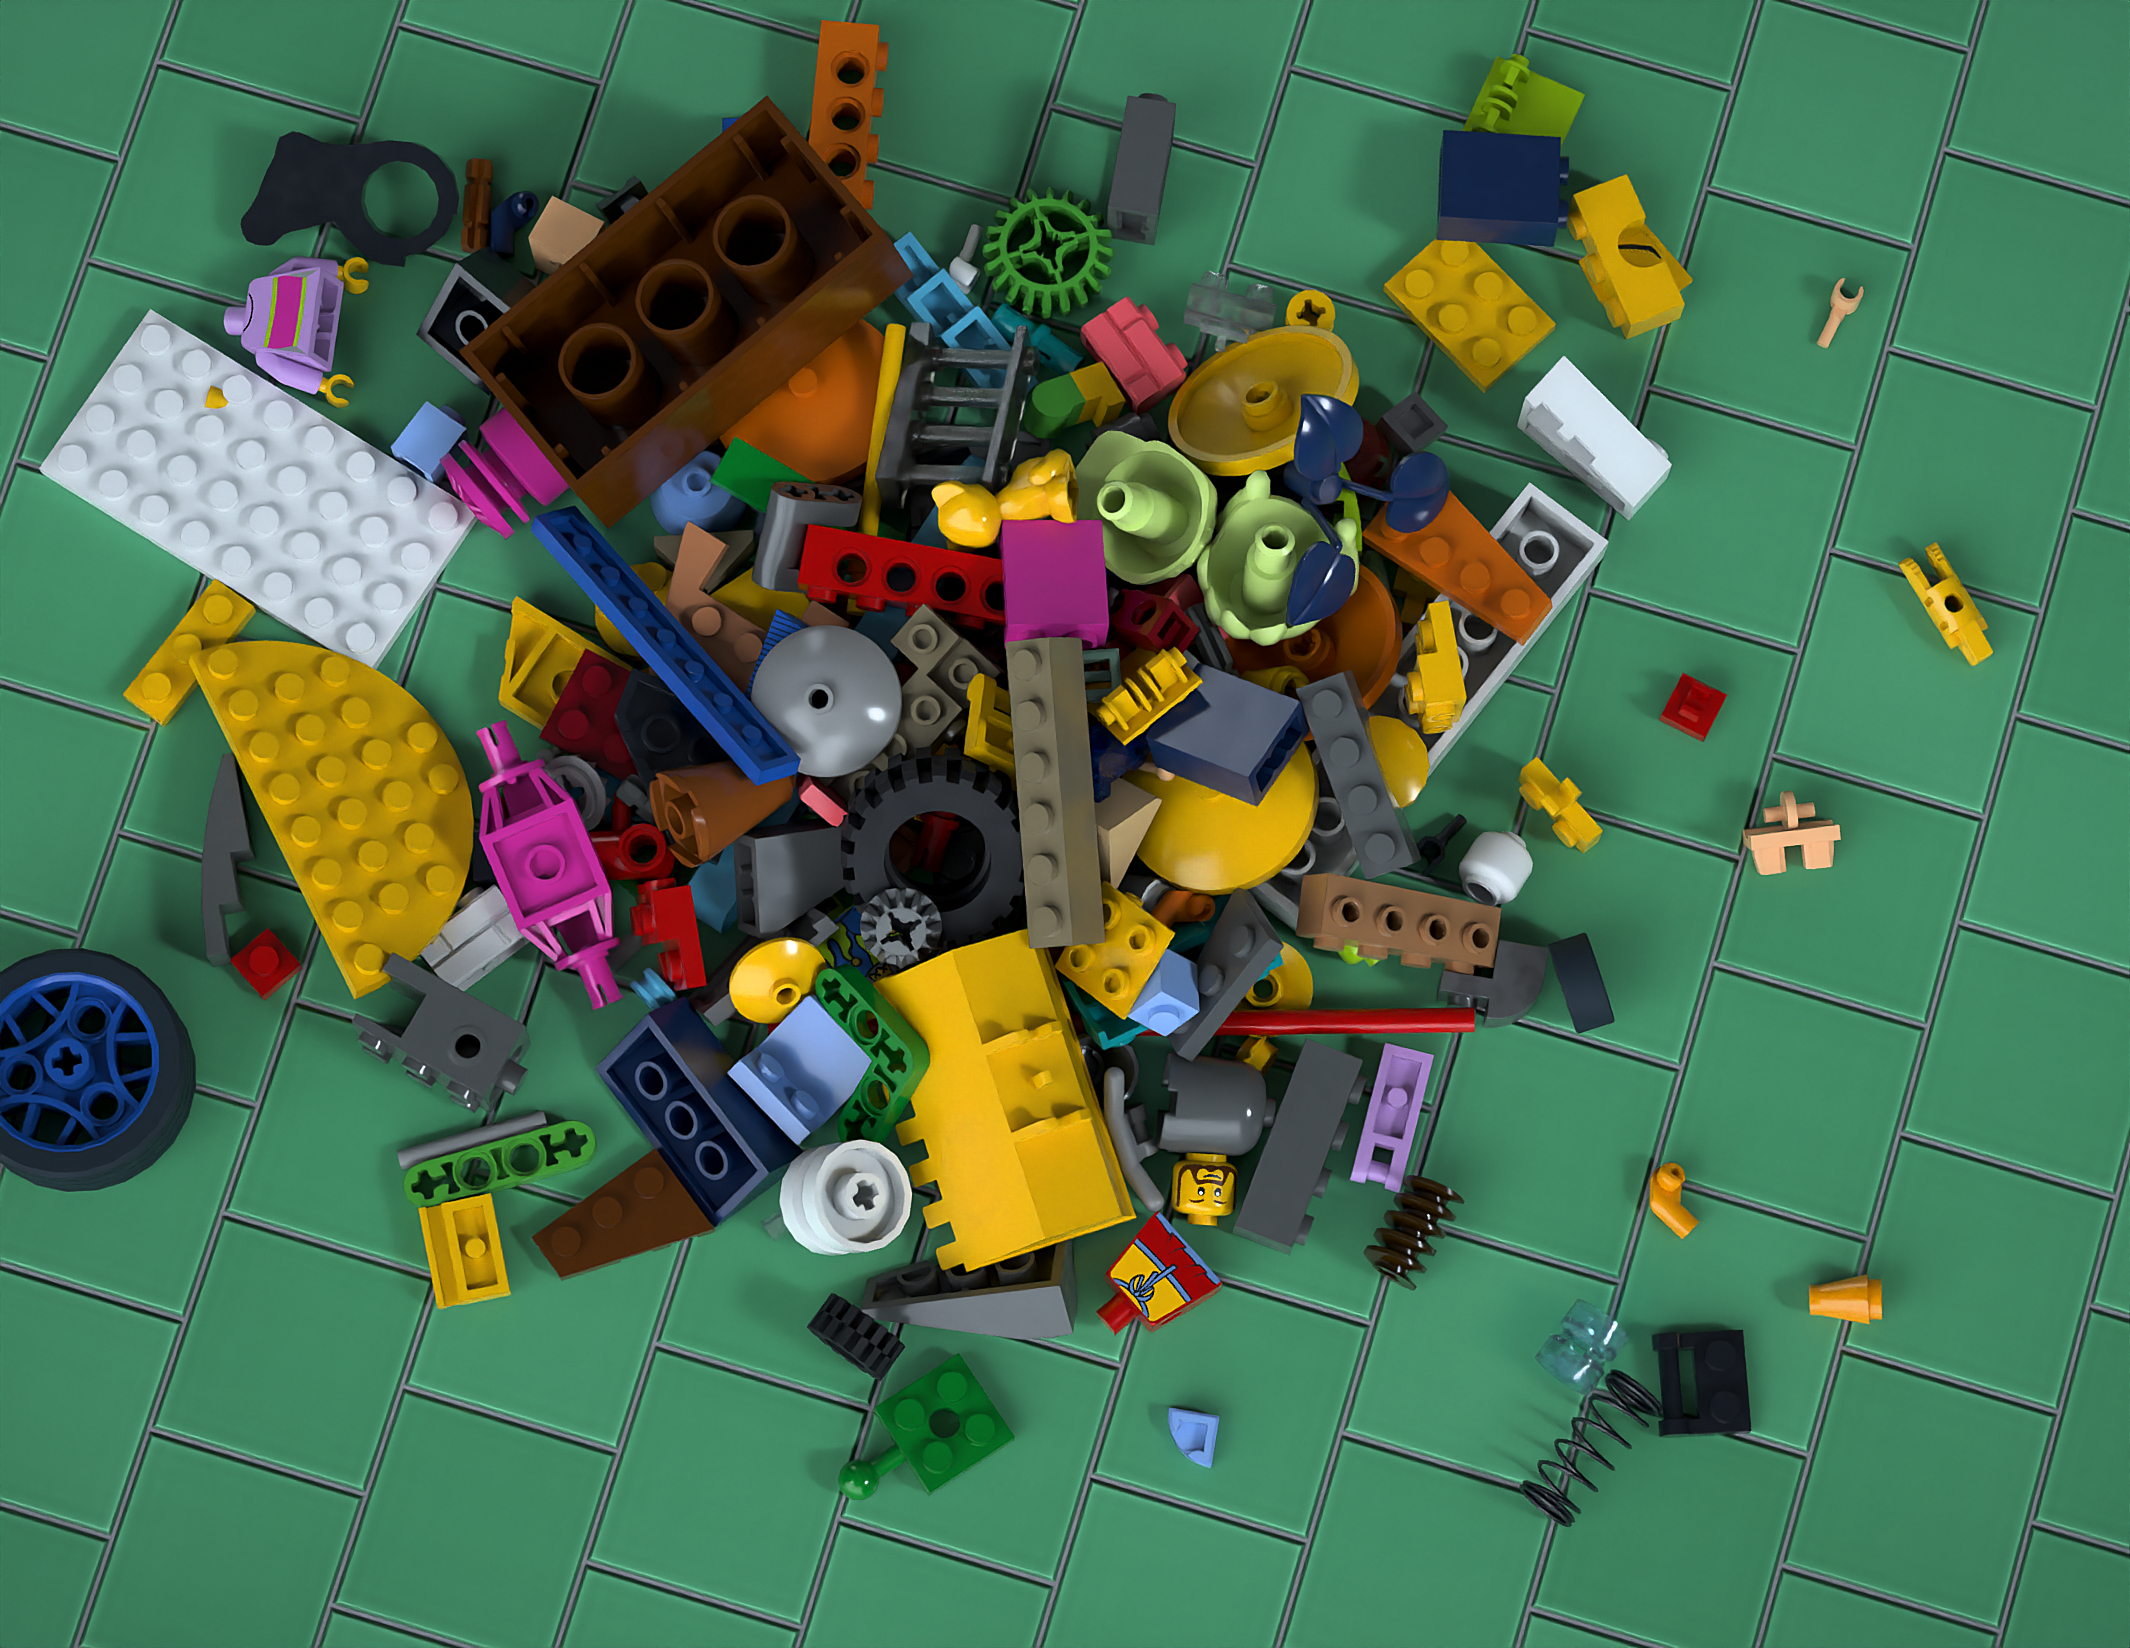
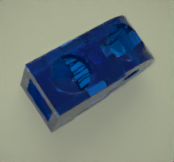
[1089,722,1150,803]

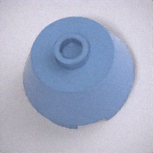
[650,448,747,535]

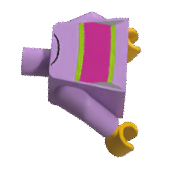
[224,256,369,408]

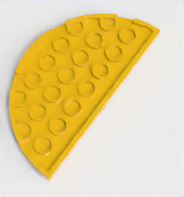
[189,640,474,1000]

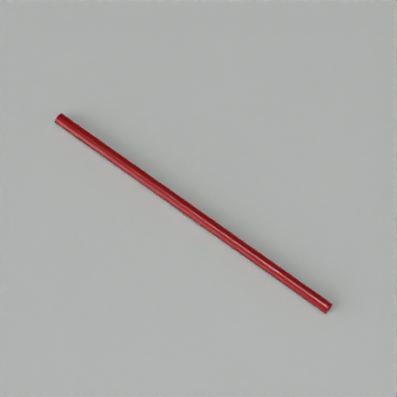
[768,1007,1475,1037]

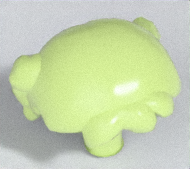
[1197,470,1359,646]

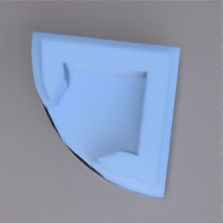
[1168,1407,1220,1468]

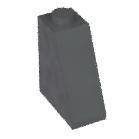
[733,818,845,938]

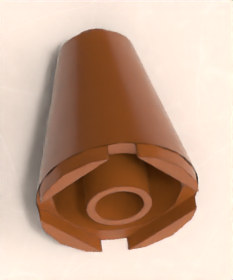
[649,760,796,868]

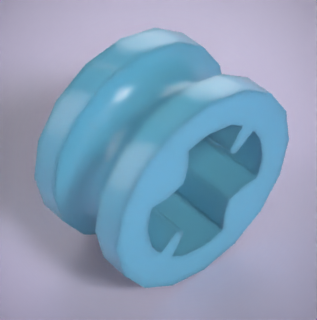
[629,967,678,1011]

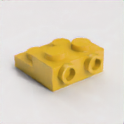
[1404,600,1467,734]

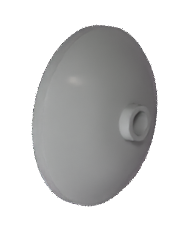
[751,625,902,777]

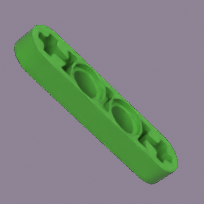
[403,1120,597,1209]

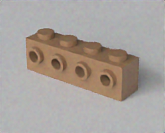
[1296,873,1501,975]

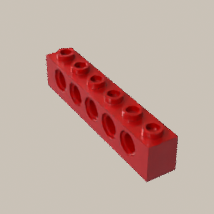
[797,524,1006,635]

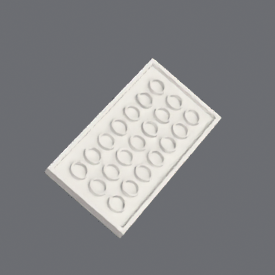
[39,309,478,670]

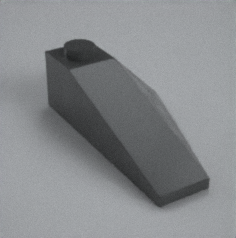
[861,1239,1078,1340]

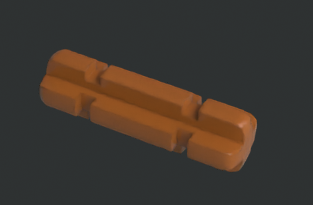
[461,158,493,254]

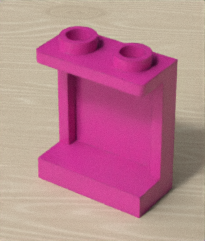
[998,520,1109,651]

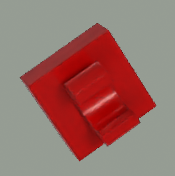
[1659,673,1727,742]

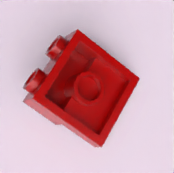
[630,878,707,992]

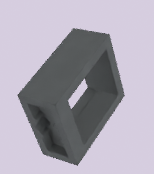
[1107,93,1176,246]

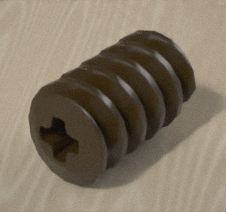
[1363,1175,1465,1291]

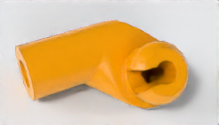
[1649,1162,1700,1240]

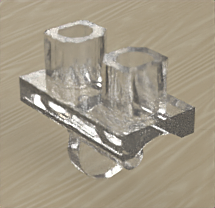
[1183,271,1277,353]

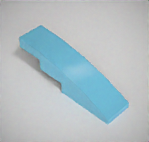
[893,231,1038,414]

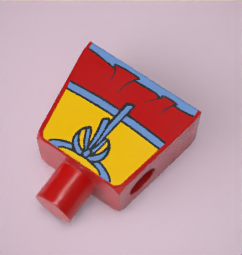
[1096,1211,1222,1335]

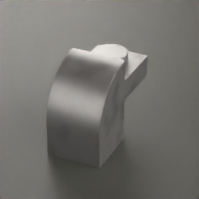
[1436,940,1549,1028]

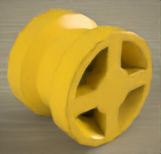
[1285,290,1335,332]

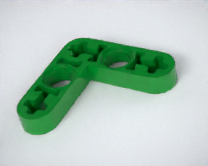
[815,963,930,1145]

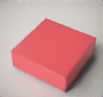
[796,773,848,827]

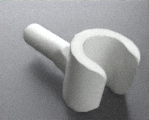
[949,224,983,294]

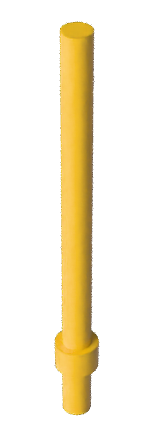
[847,324,906,616]

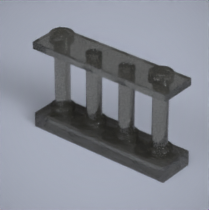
[875,322,1040,509]

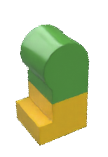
[1023,361,1126,439]

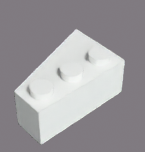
[1517,356,1672,521]

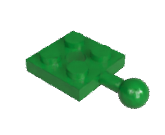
[838,1353,1015,1500]

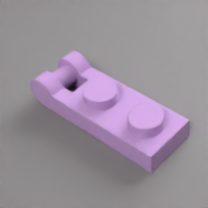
[1350,1043,1434,1193]

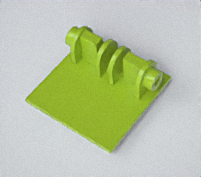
[1462,54,1586,147]

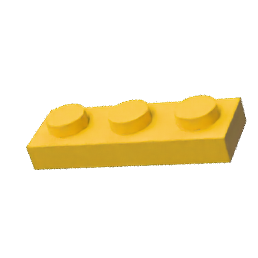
[123,578,256,727]

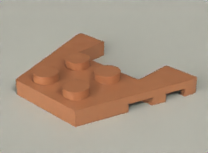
[648,521,853,702]

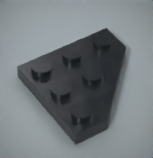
[613,668,733,866]

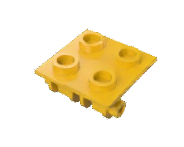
[1086,647,1203,745]
[1054,881,1175,1020]

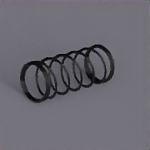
[1519,1369,1663,1527]

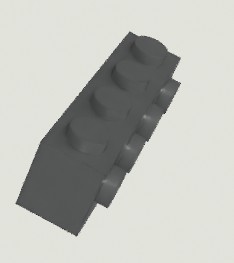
[1233,1038,1368,1255]

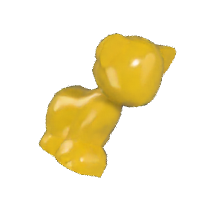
[931,448,1079,553]

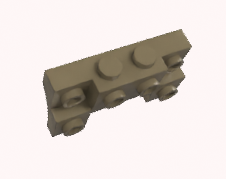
[815,604,1007,803]

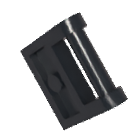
[1651,1330,1751,1438]

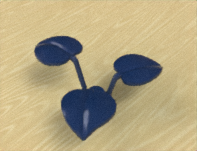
[1283,394,1450,626]

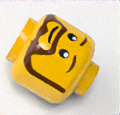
[1171,1153,1238,1226]

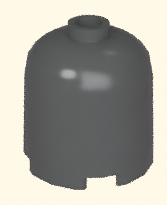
[1156,1052,1276,1157]

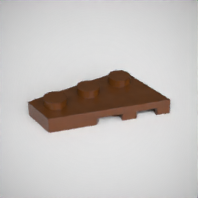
[531,1149,715,1281]

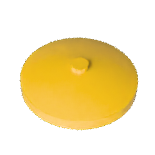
[1168,325,1359,476]
[1122,740,1319,895]

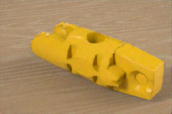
[1898,542,1993,666]

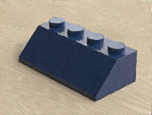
[595,996,803,1228]

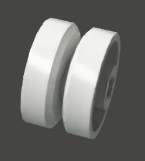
[779,1139,912,1256]

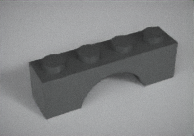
[1296,670,1421,880]

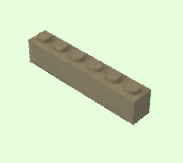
[1005,637,1106,949]

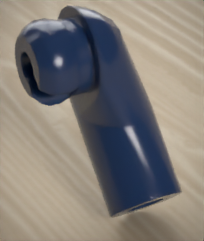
[490,191,540,259]

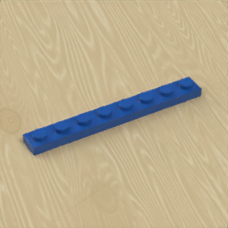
[531,505,801,786]

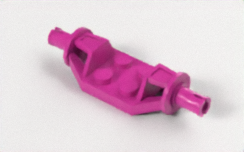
[476,720,624,1010]

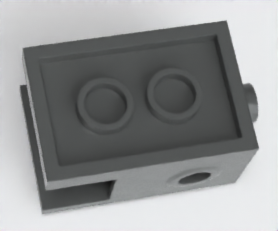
[352,952,531,1113]

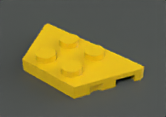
[498,596,635,730]

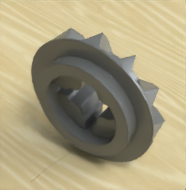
[860,887,942,969]

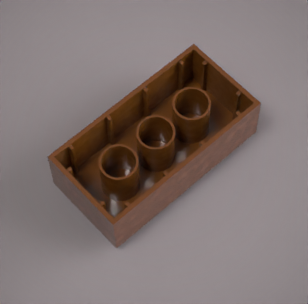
[459,96,914,529]

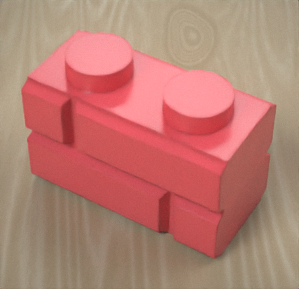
[1080,296,1188,415]

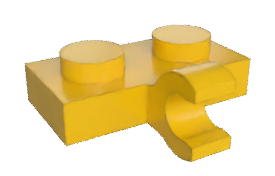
[1518,756,1603,854]

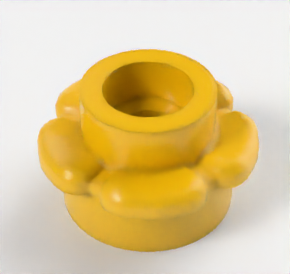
[1234,1035,1279,1076]

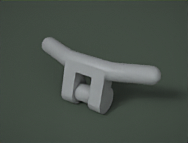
[1104,1067,1164,1212]

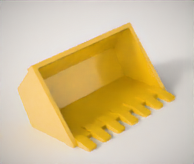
[866,928,1136,1272]

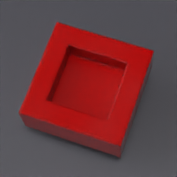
[230,928,303,1001]

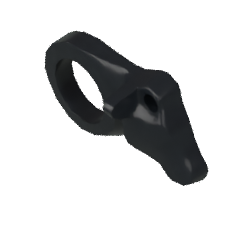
[240,131,460,267]

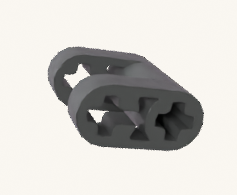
[751,482,862,593]

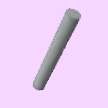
[397,1110,548,1170]

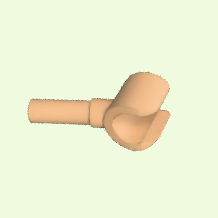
[1817,278,1864,348]

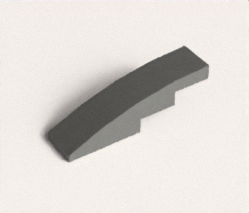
[201,753,256,967]

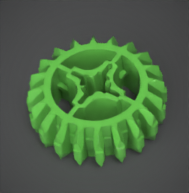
[982,186,1114,319]

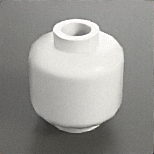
[1459,831,1533,906]

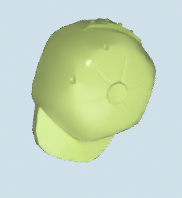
[1075,431,1218,585]

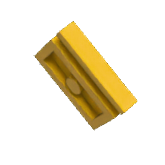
[418,1193,511,1310]

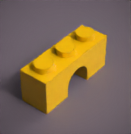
[1567,174,1685,340]

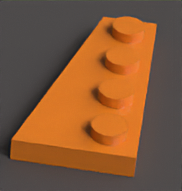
[1362,490,1553,646]

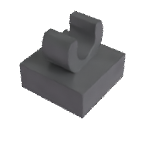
[1376,391,1448,457]

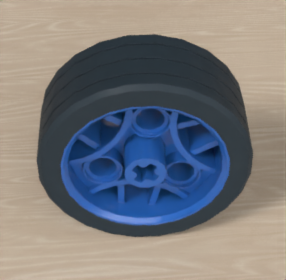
[0,948,196,1192]

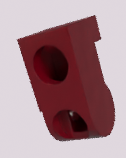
[1107,589,1199,655]

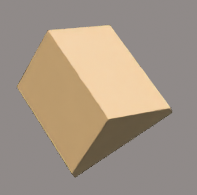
[1092,767,1162,889]

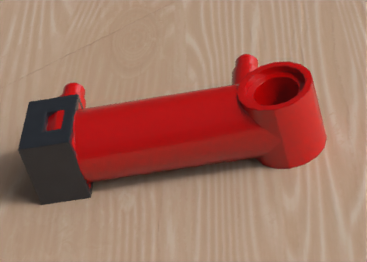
[473,792,675,892]

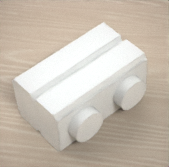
[419,884,530,991]

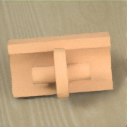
[1742,790,1841,875]

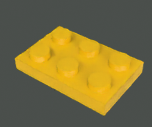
[1383,238,1556,393]

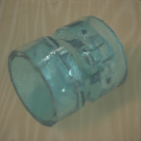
[1535,1299,1630,1396]

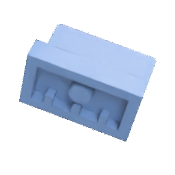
[727,994,872,1146]

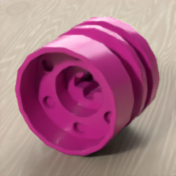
[439,407,570,540]

